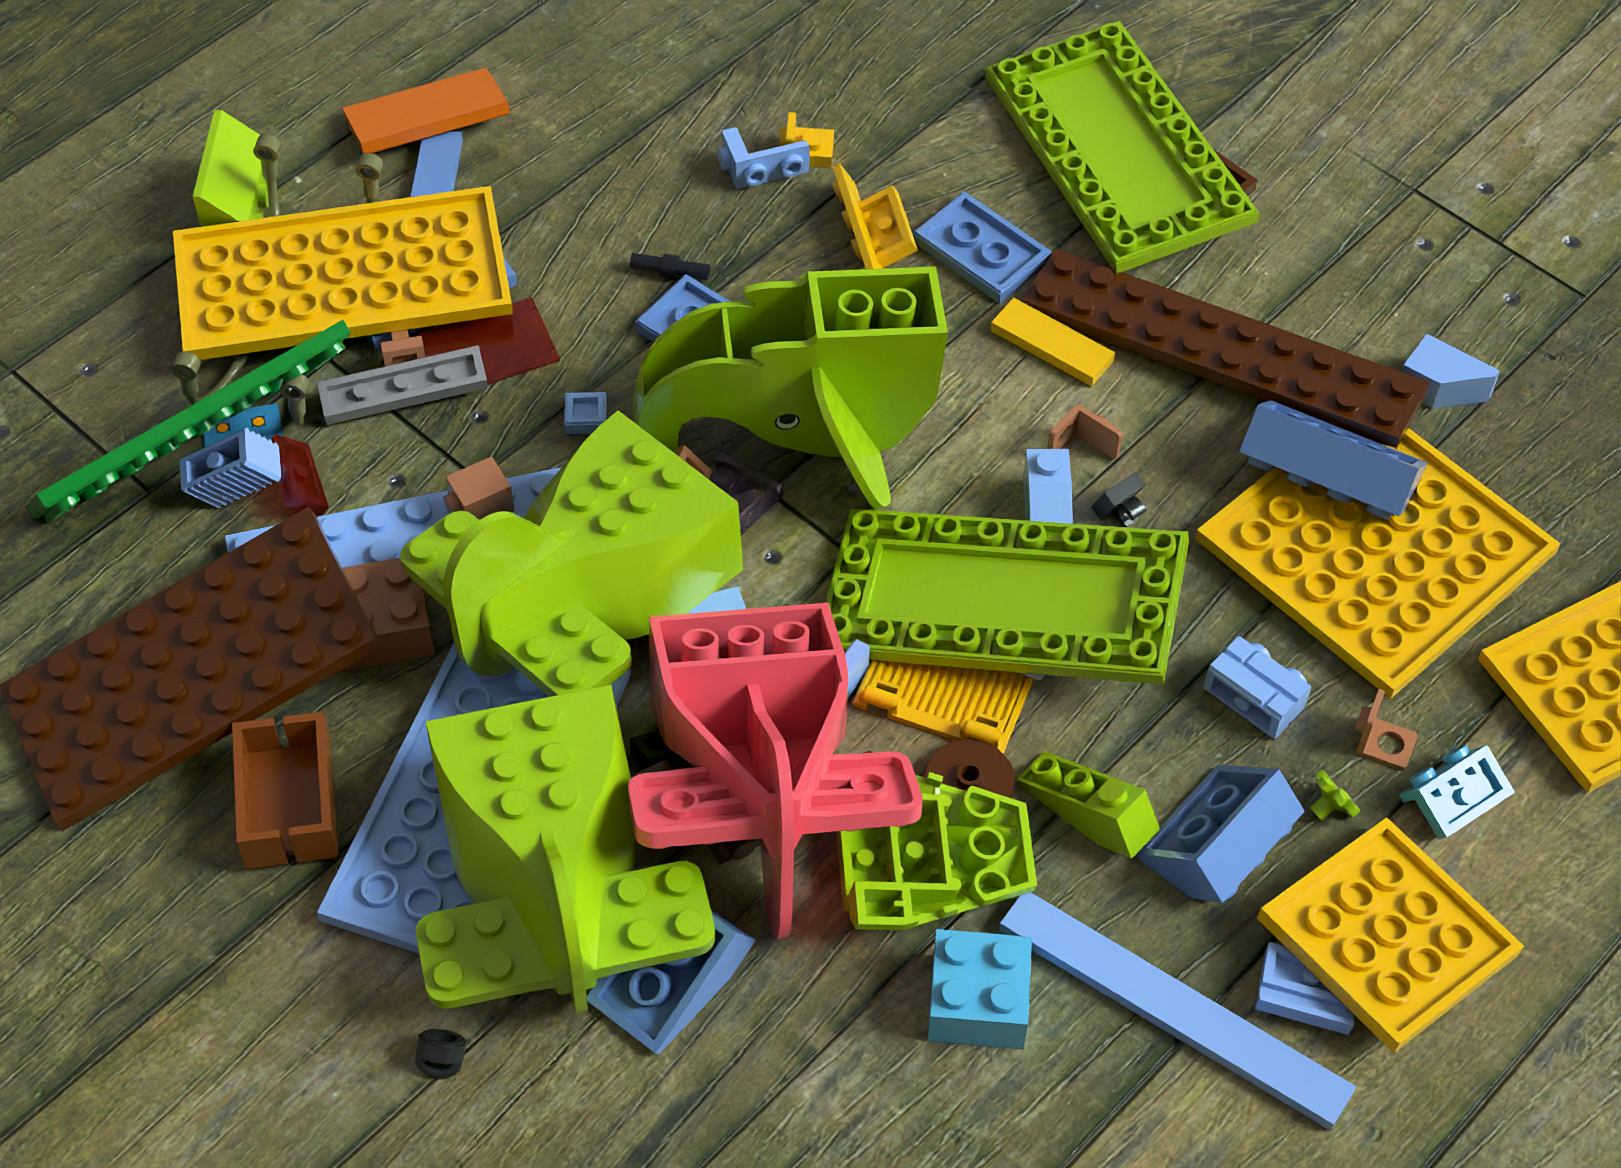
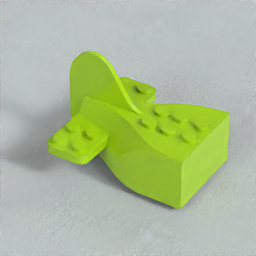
[400,410,743,697]
[416,685,715,1015]

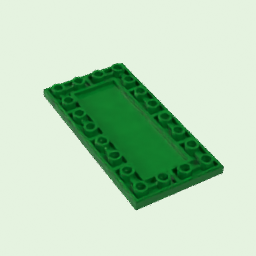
[25,320,351,523]

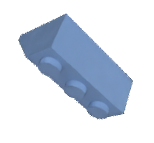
[1136,765,1305,903]

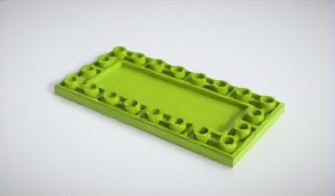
[985,21,1259,274]
[825,508,1189,685]

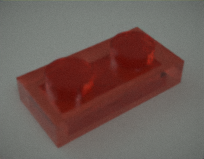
[271,434,329,517]

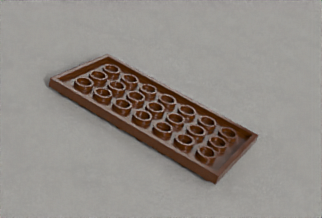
[0,506,382,831]

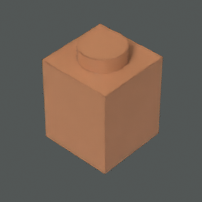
[443,456,515,520]

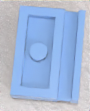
[1255,942,1354,1035]

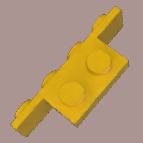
[832,164,918,269]

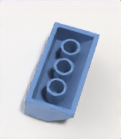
[1239,400,1428,519]

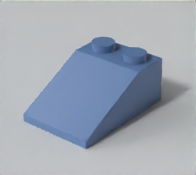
[587,906,756,1054]

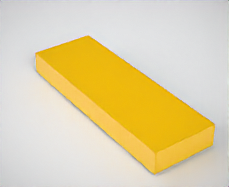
[991,298,1115,387]

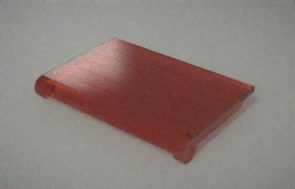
[417,297,560,399]

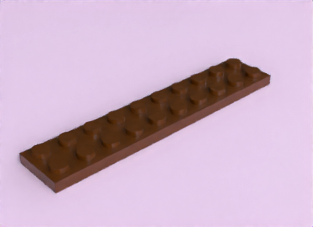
[1021,248,1430,449]

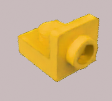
[779,112,834,168]

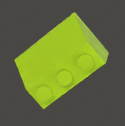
[193,110,278,227]

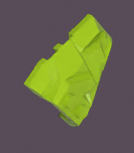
[836,772,1037,930]

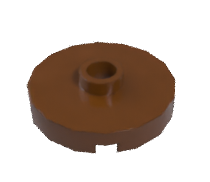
[925,739,1015,798]

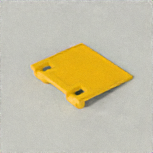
[852,660,1034,754]

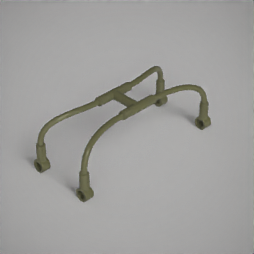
[171,134,383,426]

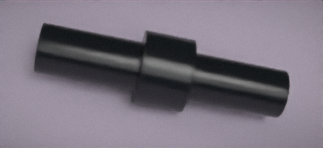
[630,253,711,280]

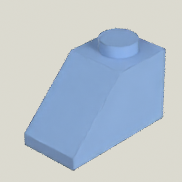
[1402,334,1500,409]

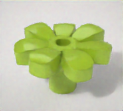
[1310,769,1360,821]

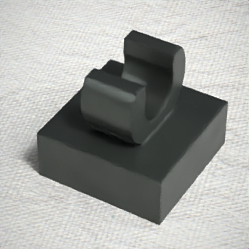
[1091,472,1146,527]

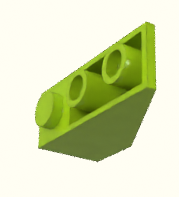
[1016,751,1160,859]

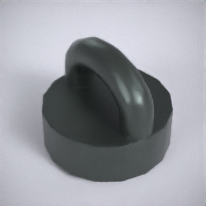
[415,1029,466,1079]

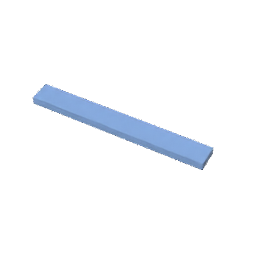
[999,892,1356,1131]

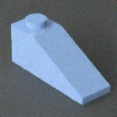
[1022,449,1073,524]

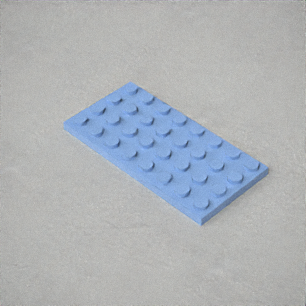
[317,642,631,954]

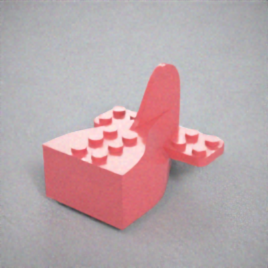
[628,602,922,940]

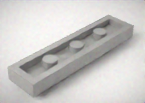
[317,345,489,425]

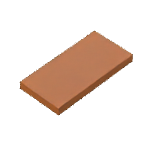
[342,67,510,154]

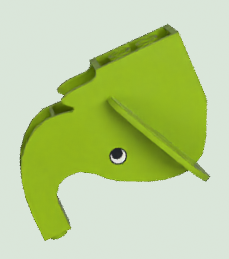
[633,266,948,509]

